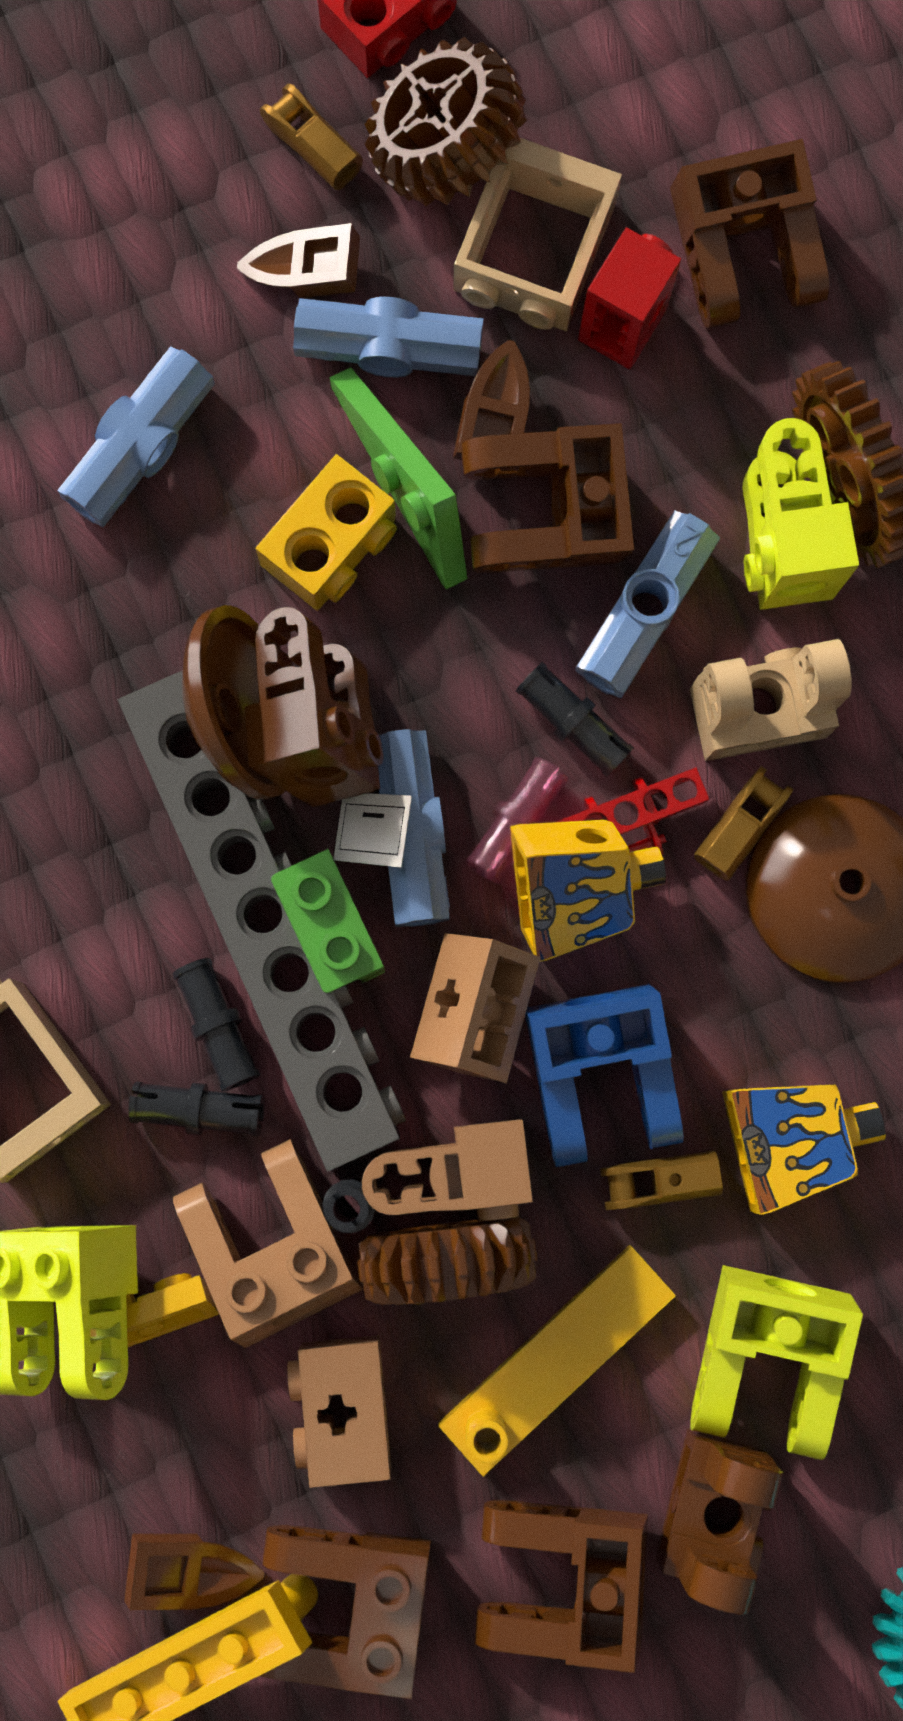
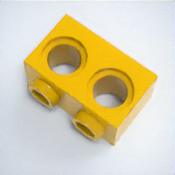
[255,454,397,612]

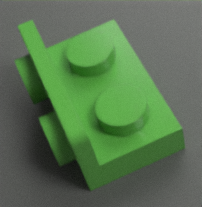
[271,849,385,993]

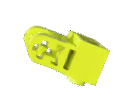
[743,418,859,610]
[0,1225,138,1400]
[690,1265,863,1460]

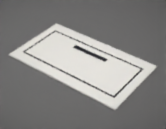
[333,793,412,868]

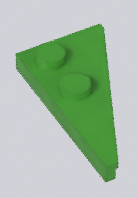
[330,368,467,589]

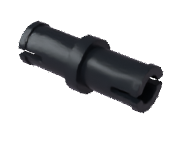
[515,661,635,777]
[172,958,260,1092]
[129,1081,265,1137]
[323,1179,375,1233]

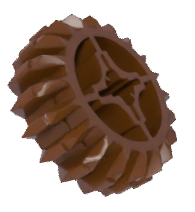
[364,37,527,207]
[357,1217,538,1305]

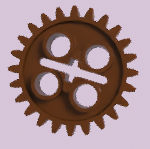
[792,361,903,569]

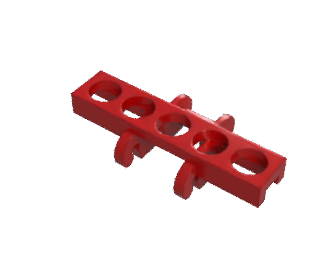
[557,767,709,856]

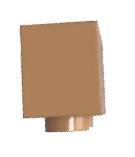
[410,933,541,1083]
[288,1335,392,1488]

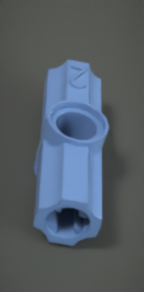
[293,297,483,377]
[58,346,215,527]
[575,510,720,699]
[378,729,450,927]

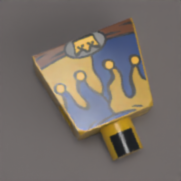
[510,820,666,962]
[722,1085,886,1215]

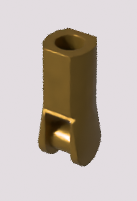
[259,84,363,190]
[694,766,794,880]
[600,1151,723,1210]

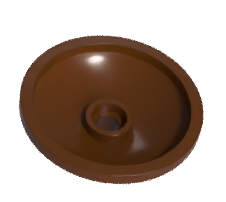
[182,605,286,800]
[745,794,903,983]

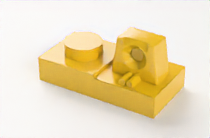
[90,1273,219,1347]

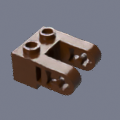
[670,139,829,328]
[461,423,634,573]
[245,607,384,807]
[655,1428,783,1615]
[475,1500,649,1673]
[260,1525,431,1699]

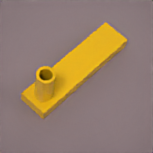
[439,1245,676,1476]
[57,1574,318,1721]

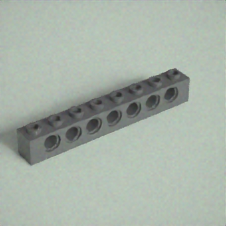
[117,670,407,1172]

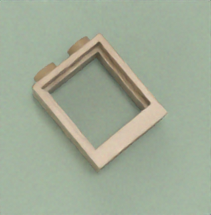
[453,137,622,332]
[0,978,111,1183]

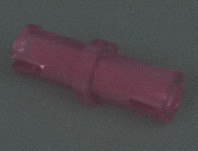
[465,757,569,884]

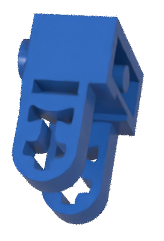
[525,984,684,1167]

